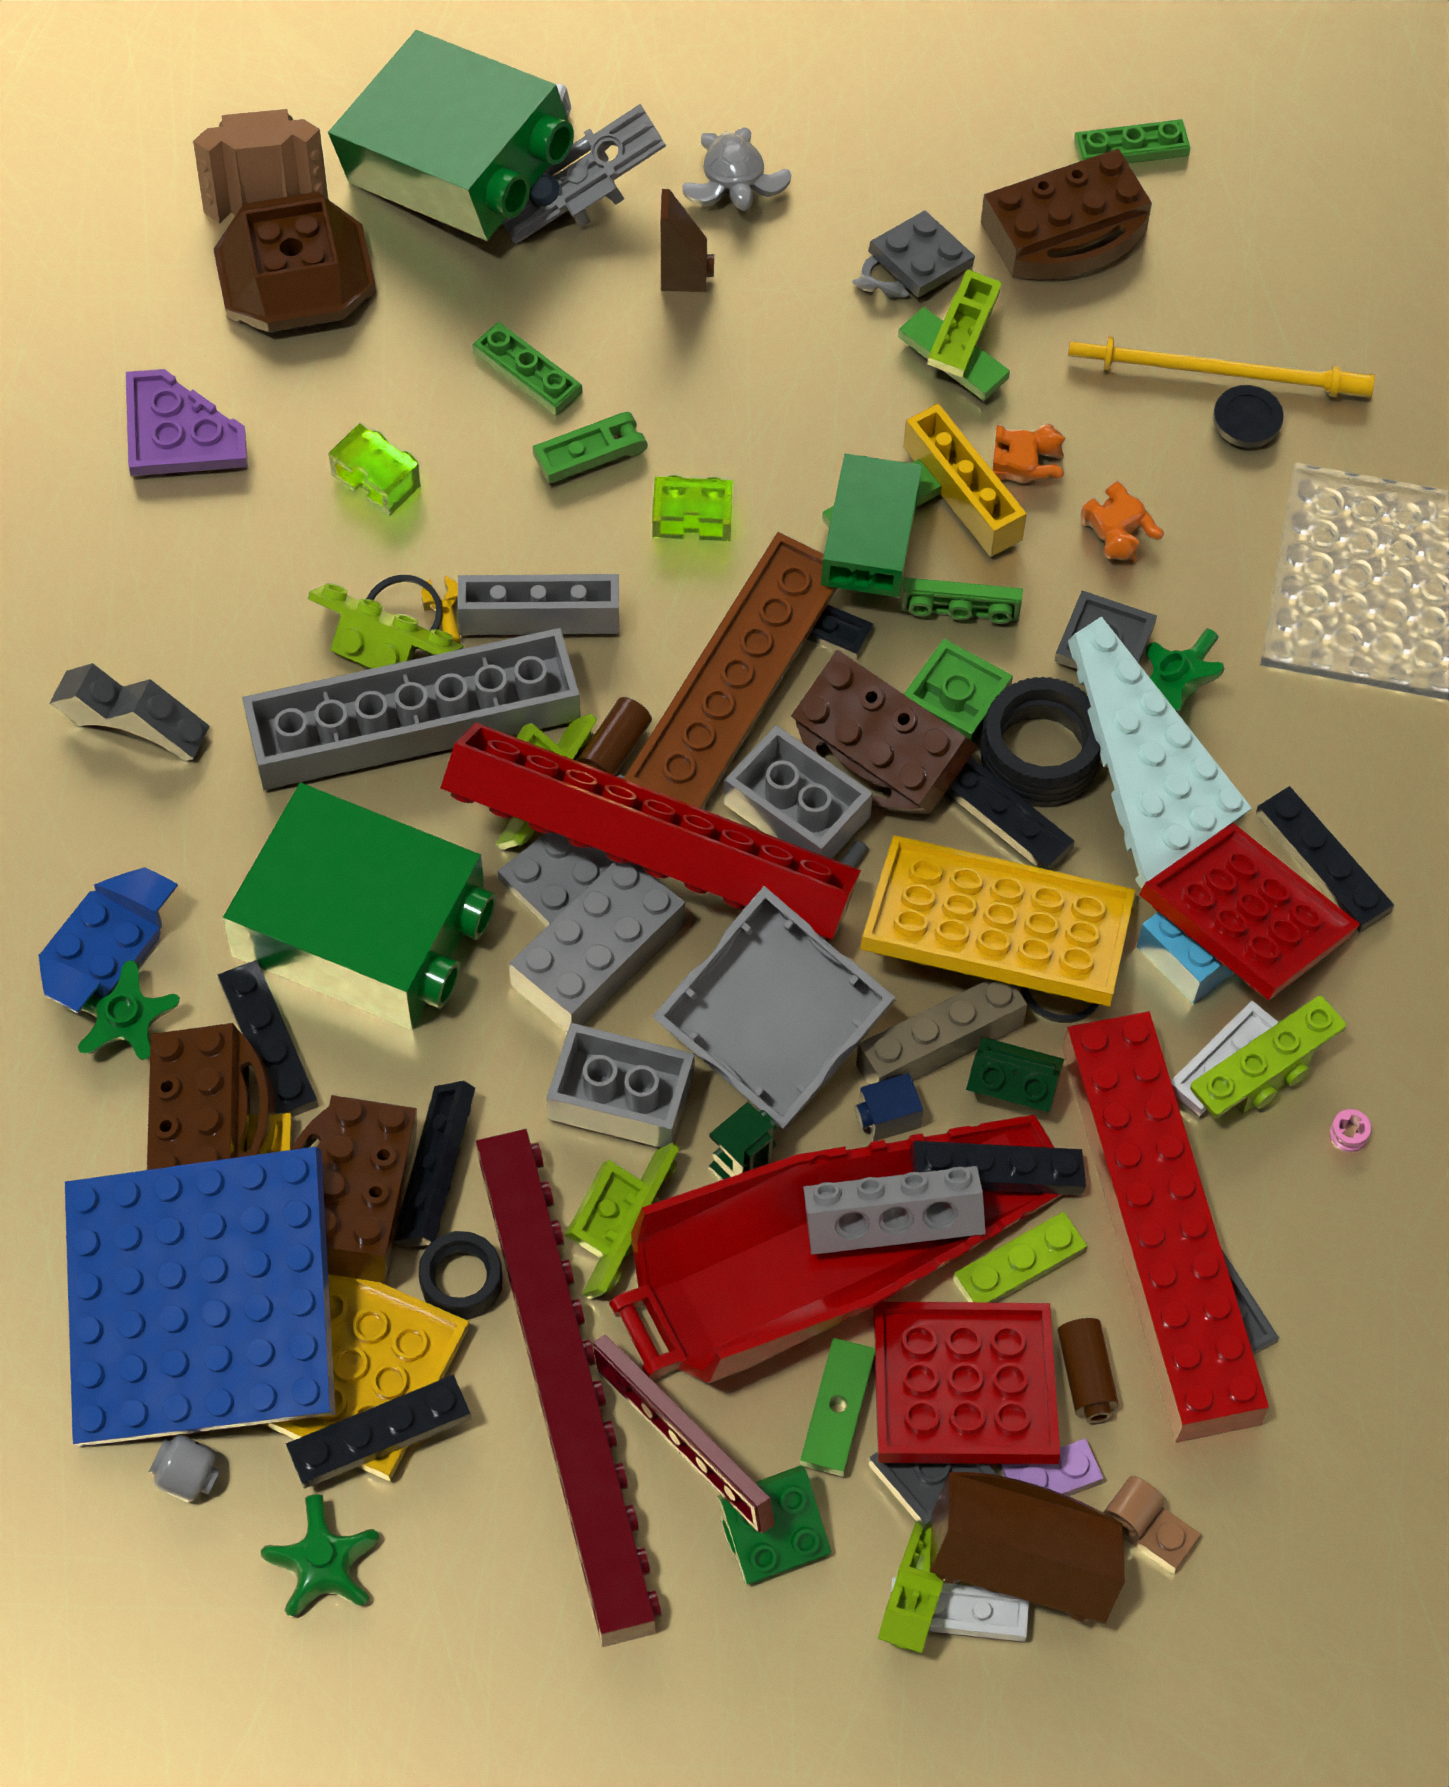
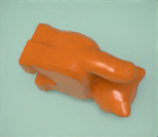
[993,424,1065,483]
[1080,481,1164,563]

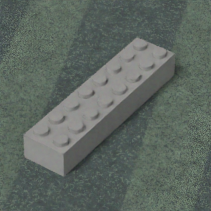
[242,628,581,790]

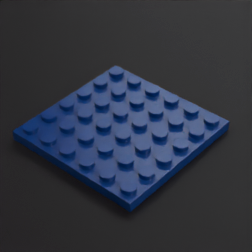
[65,1147,336,1447]

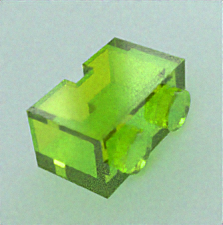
[328,423,421,516]
[652,475,733,541]

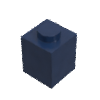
[854,1073,924,1142]

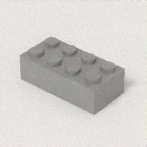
[509,861,685,1032]

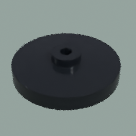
[1213,385,1284,448]

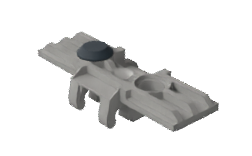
[502,104,666,244]

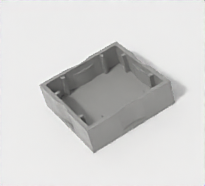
[652,886,896,1130]

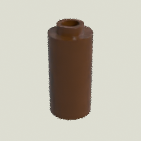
[577,697,652,776]
[1057,1318,1119,1423]

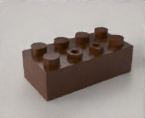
[981,148,1152,279]
[791,649,977,814]
[147,1023,276,1170]
[291,1095,417,1283]
[930,1472,1125,1624]

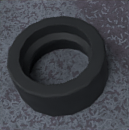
[418,1231,503,1320]

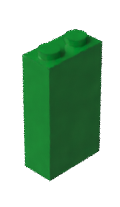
[821,453,922,597]

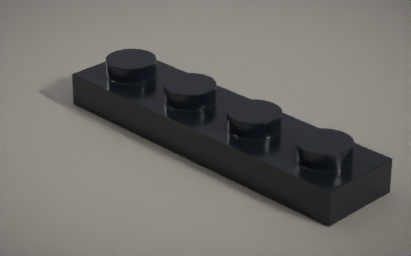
[945,756,1075,870]
[1256,786,1394,933]
[217,960,319,1117]
[394,1080,475,1249]
[910,1141,1086,1195]
[286,1374,471,1489]

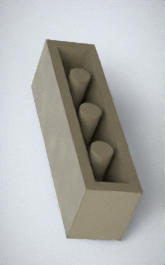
[856,979,1027,1085]

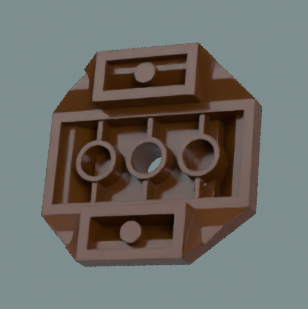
[213,192,376,332]

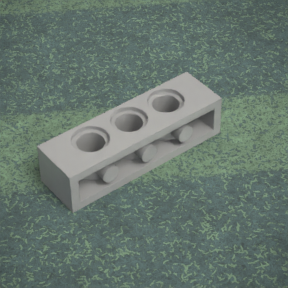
[803,1166,985,1255]

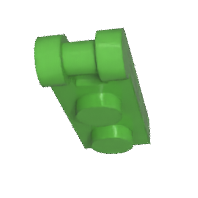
[533,412,648,484]

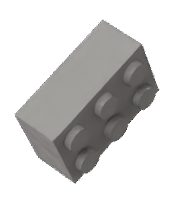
[724,725,873,859]
[546,1023,695,1148]

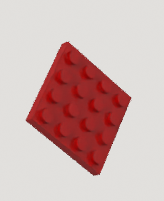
[1139,823,1360,1001]
[873,1302,1060,1464]

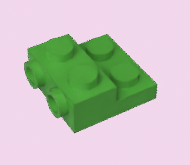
[904,639,1013,743]

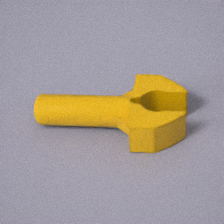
[421,576,461,643]

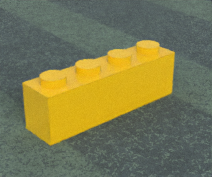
[903,403,1027,557]

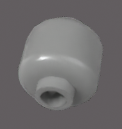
[149,1435,220,1502]

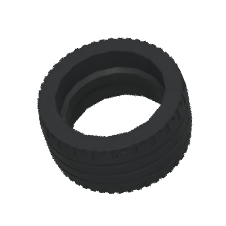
[980,677,1101,807]

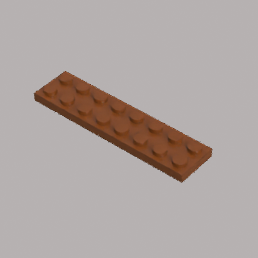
[624,532,838,809]

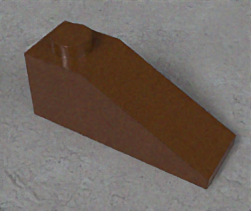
[660,189,714,292]

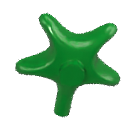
[1146,628,1225,712]
[78,960,180,1060]
[261,1494,379,1616]

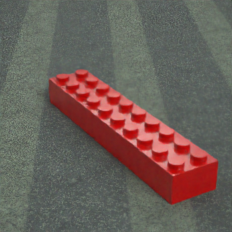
[440,722,861,939]
[1062,1011,1269,1443]

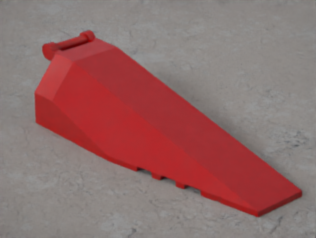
[609,1114,1064,1383]

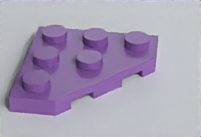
[126,369,248,476]

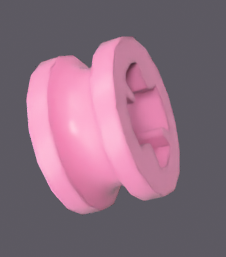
[1330,1109,1371,1153]

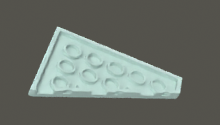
[1068,616,1252,888]

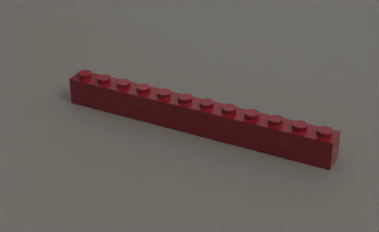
[476,1128,662,1647]

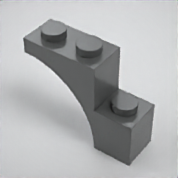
[49,663,210,761]

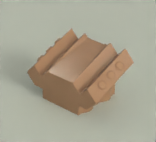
[193,109,329,224]

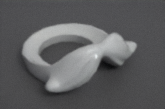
[852,256,909,298]

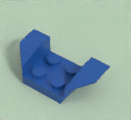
[38,867,178,1014]

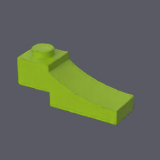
[927,269,1002,377]
[878,1521,945,1653]

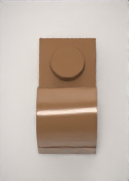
[1103,1476,1201,1574]

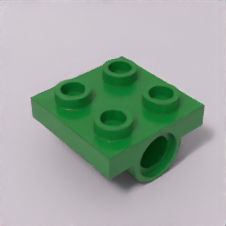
[717,1465,832,1584]

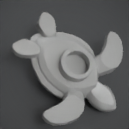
[682,127,791,211]

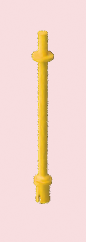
[1068,336,1375,398]

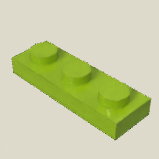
[953,1211,1088,1303]

